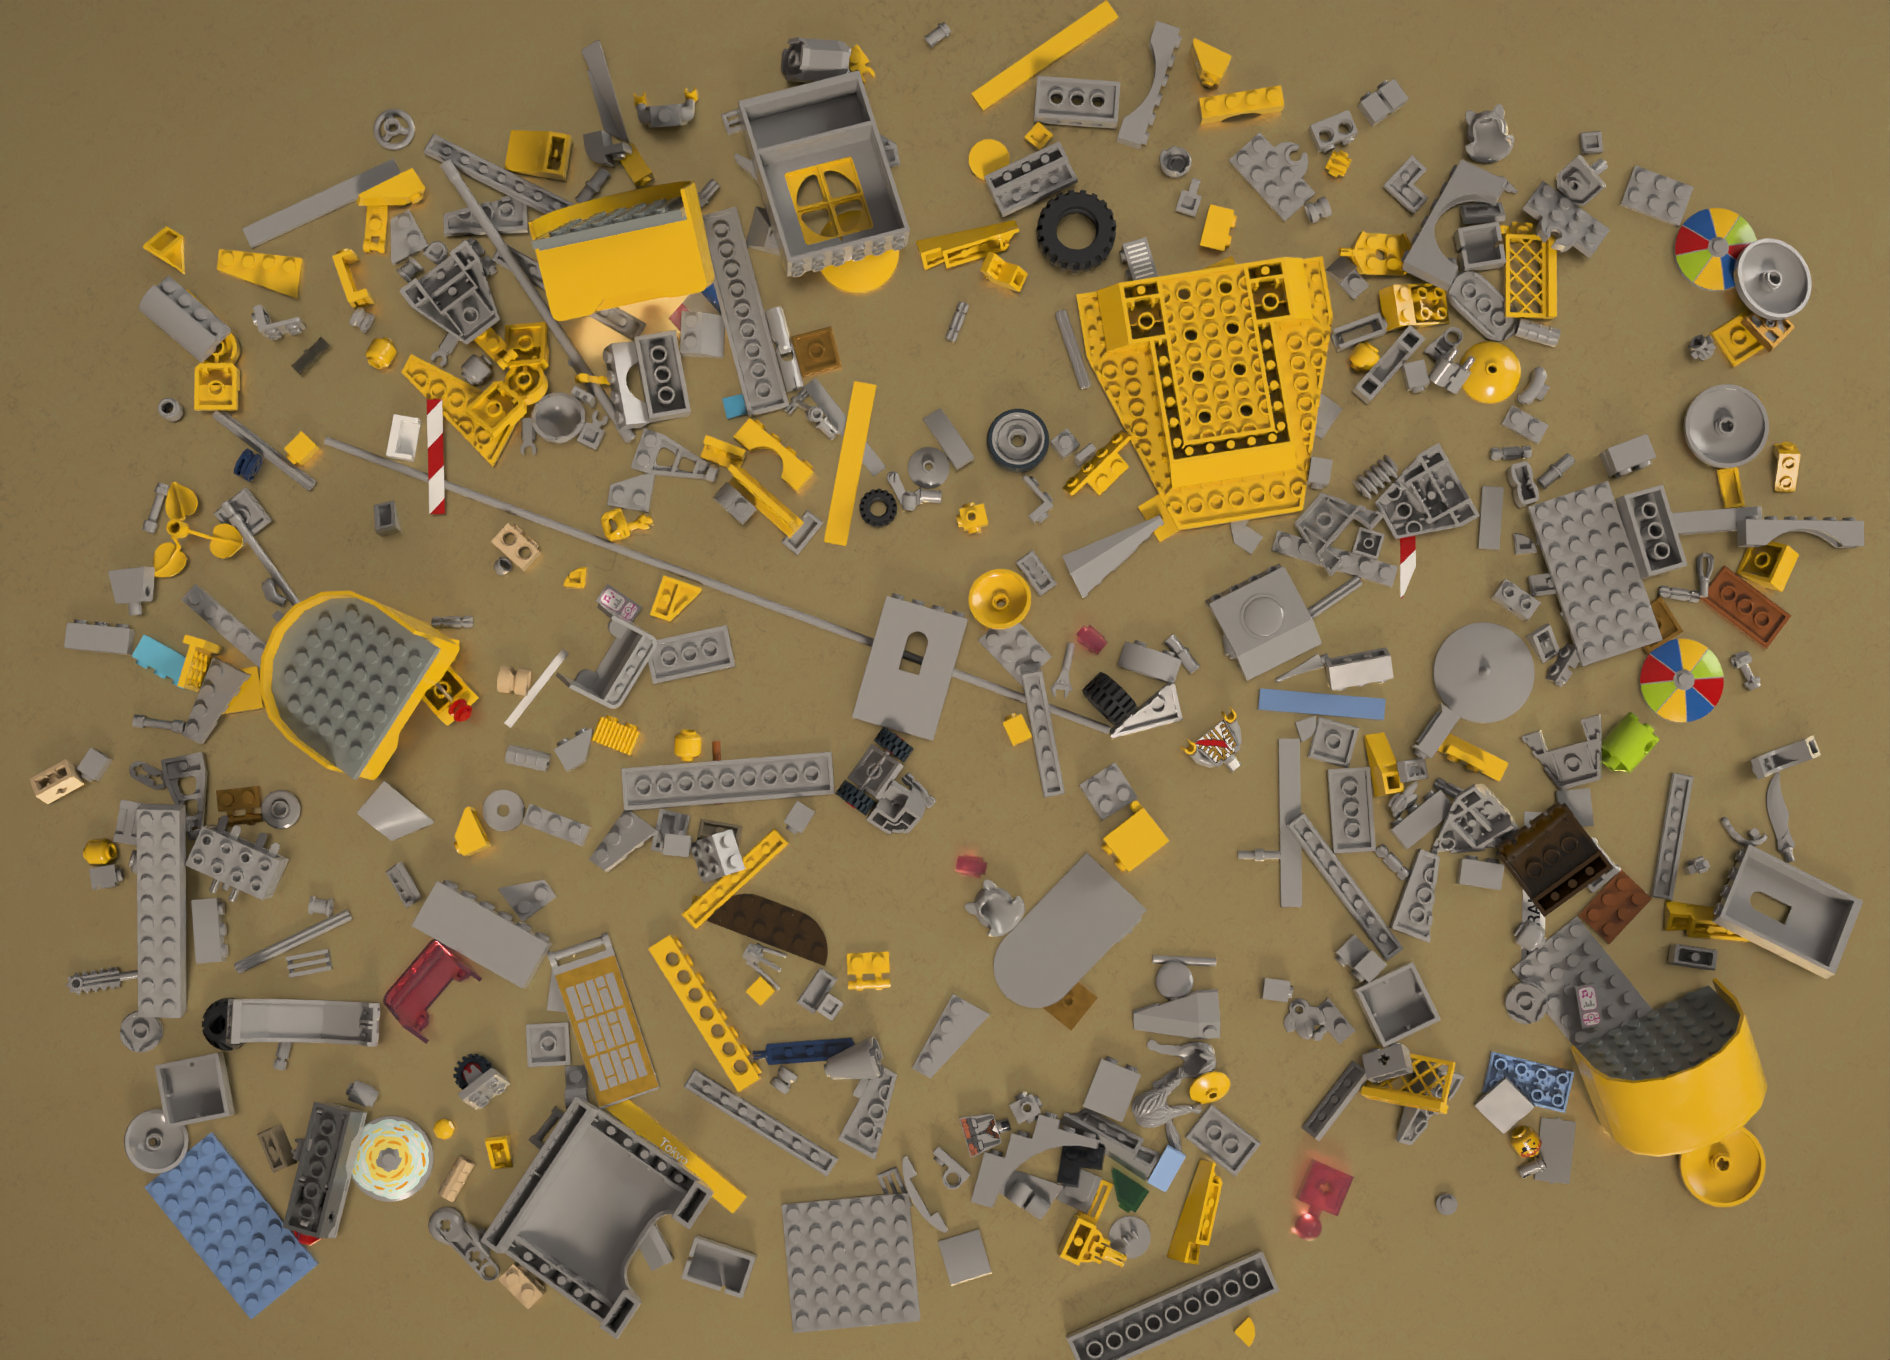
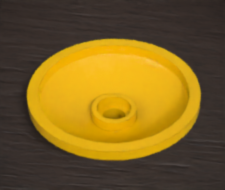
[1459,341,1521,403]
[968,569,1031,629]

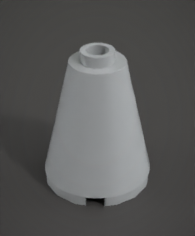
[824,1036,885,1080]

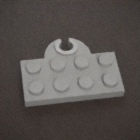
[1229,132,1315,222]
[1522,181,1610,258]

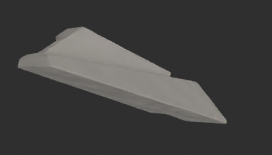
[581,40,629,143]

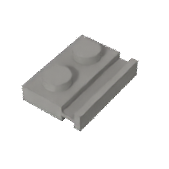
[651,809,690,857]

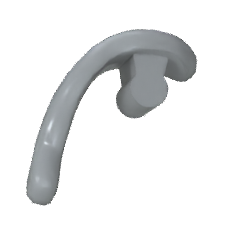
[1721,817,1768,847]

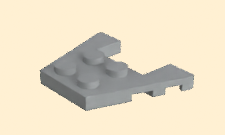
[1295,492,1383,577]
[1521,713,1602,790]

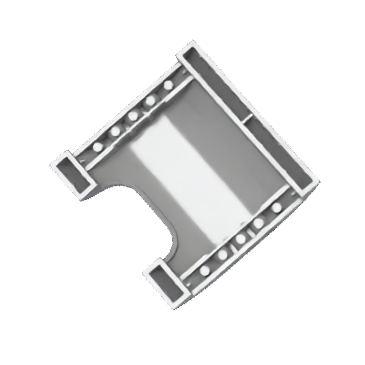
[480,1097,714,1339]

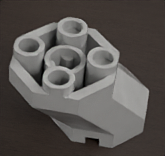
[781,37,851,83]

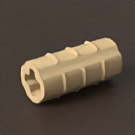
[438,1155,475,1202]

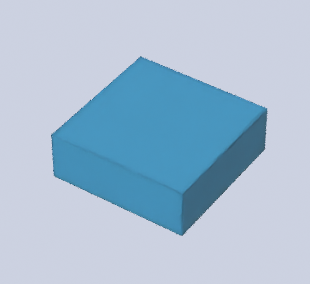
[722,394,748,420]

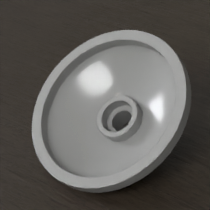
[124,1109,188,1174]

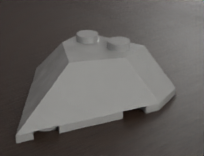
[1430,784,1519,855]

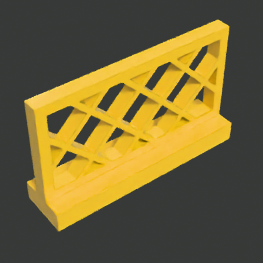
[1504,234,1557,320]
[727,464,804,538]
[177,634,224,692]
[1361,1047,1456,1114]

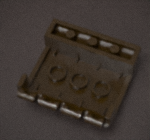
[1496,801,1613,917]

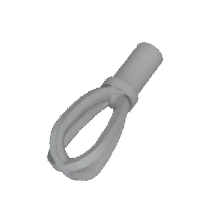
[1697,553,1714,598]

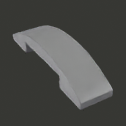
[902,1154,948,1233]

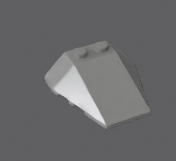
[399,240,500,345]

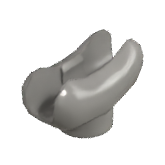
[1517,367,1550,405]

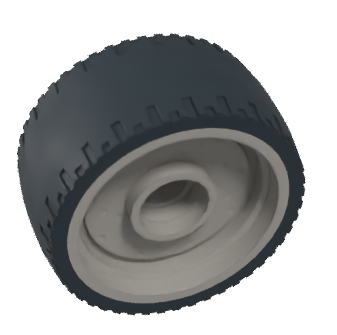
[986,409,1049,473]

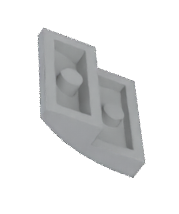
[938,1229,992,1286]

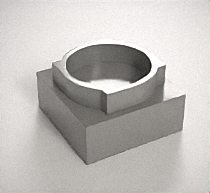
[1353,962,1441,1047]
[155,1052,235,1129]

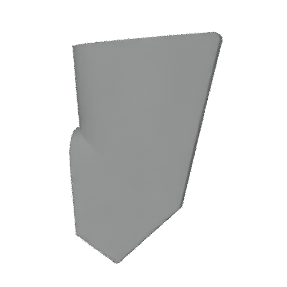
[999,1171,1063,1220]

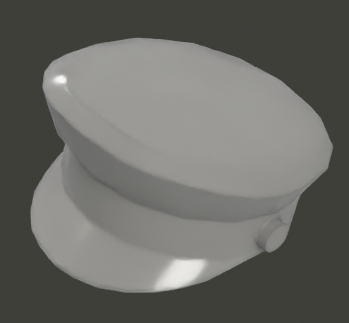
[1156,962,1193,1001]

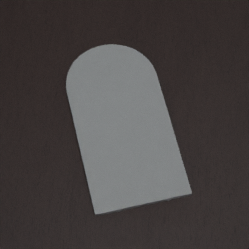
[994,853,1147,1008]

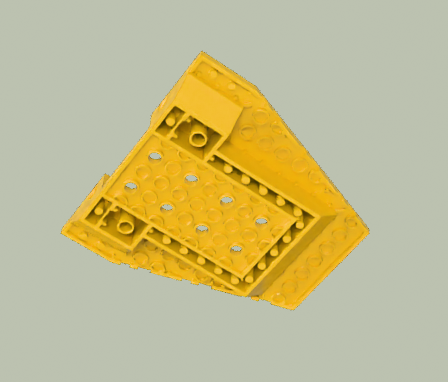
[1076,256,1333,531]

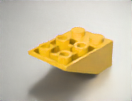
[504,130,573,181]
[1379,283,1450,331]

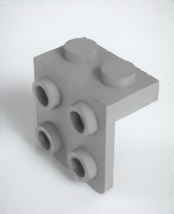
[251,305,306,340]
[691,829,745,883]

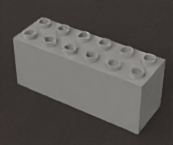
[411,879,553,989]

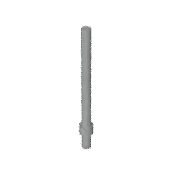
[221,500,300,606]

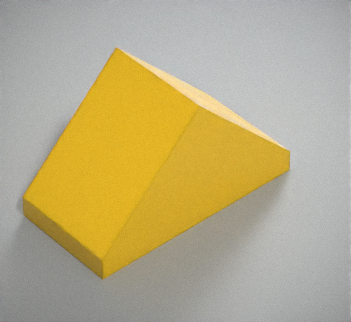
[485,1134,513,1170]

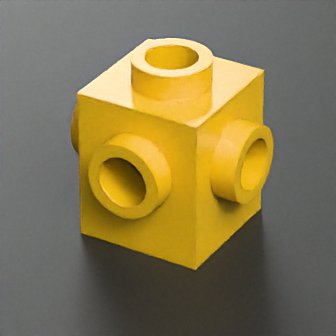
[956,502,988,534]

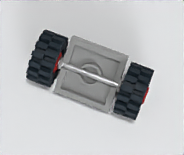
[835,727,914,816]

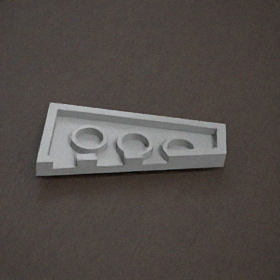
[444,196,528,236]
[182,658,251,744]
[1389,849,1440,943]
[912,994,990,1079]
[838,1068,897,1160]

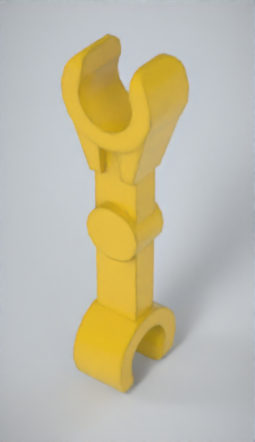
[575,373,610,386]

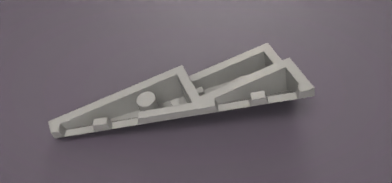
[1062,515,1164,598]

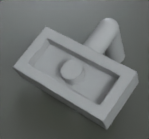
[1312,998,1356,1044]

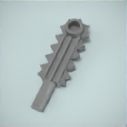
[66,967,138,995]

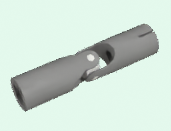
[765,307,804,392]

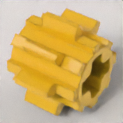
[1325,150,1352,177]

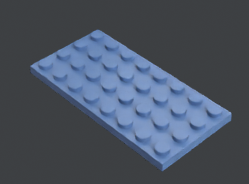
[144,1132,319,1319]

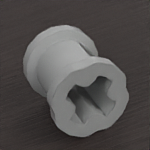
[396,256,423,283]
[308,896,334,917]

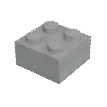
[1351,527,1385,560]

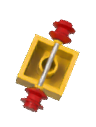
[422,666,479,726]

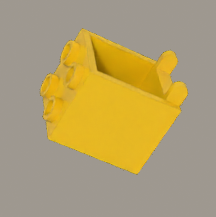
[1101,801,1169,873]

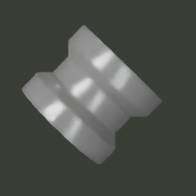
[349,307,375,333]

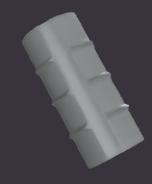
[1514,318,1561,347]
[505,744,551,772]

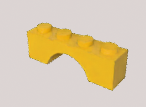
[1197,85,1284,125]
[733,418,814,493]

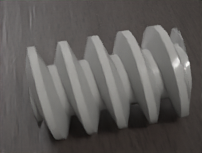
[1352,455,1398,499]

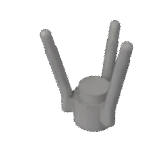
[742,943,787,990]

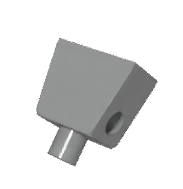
[108,567,155,616]

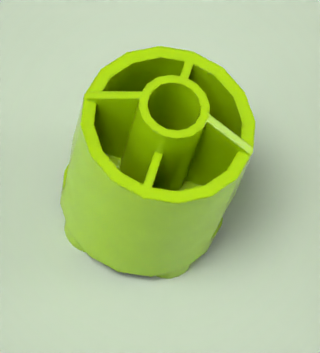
[1602,712,1660,774]

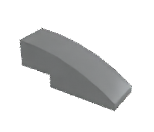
[923,408,974,471]

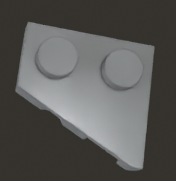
[391,209,428,265]
[498,880,557,922]

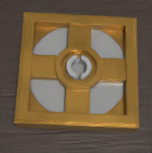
[1740,311,1795,352]

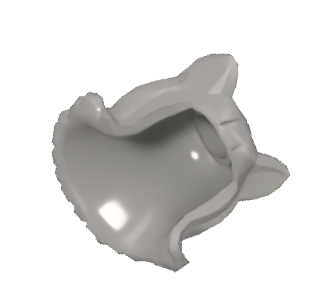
[1465,104,1514,164]
[964,879,1025,937]

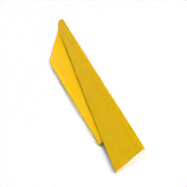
[916,220,1020,270]
[1664,900,1749,942]
[1167,1160,1223,1265]

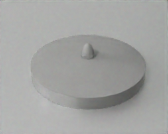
[1432,622,1535,723]

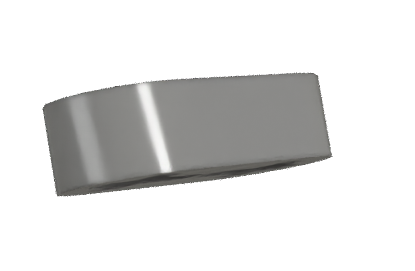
[129,761,167,790]

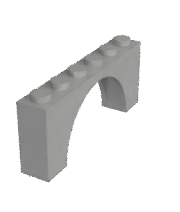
[1401,159,1506,291]

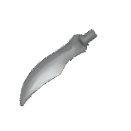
[1767,772,1795,863]

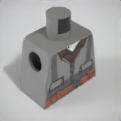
[959,1113,1011,1157]

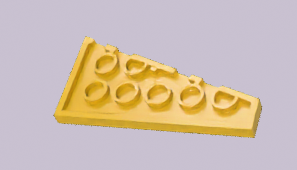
[401,354,517,467]

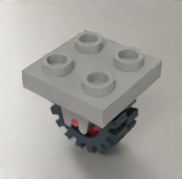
[453,1054,510,1110]

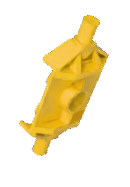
[1338,231,1412,276]

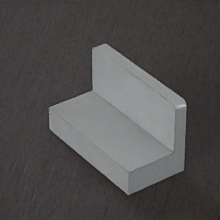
[639,1223,674,1271]

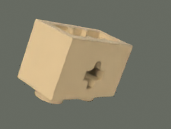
[29,759,84,804]

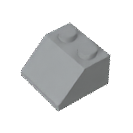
[680,311,725,358]

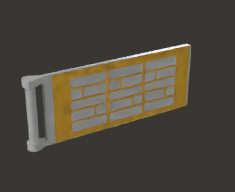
[547,932,659,1109]

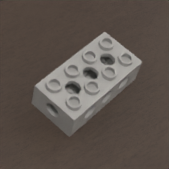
[1034,76,1120,129]

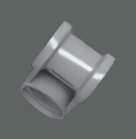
[1424,327,1463,364]

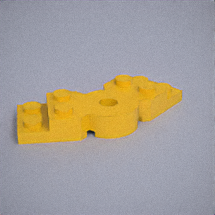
[186,289,240,411]
[465,322,549,438]

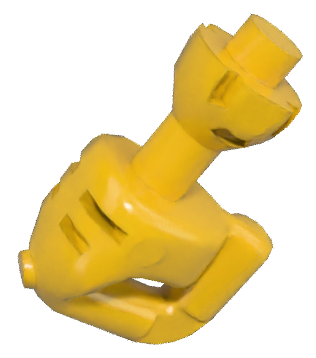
[601,508,653,541]

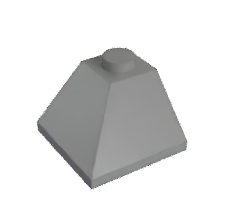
[746,206,780,256]

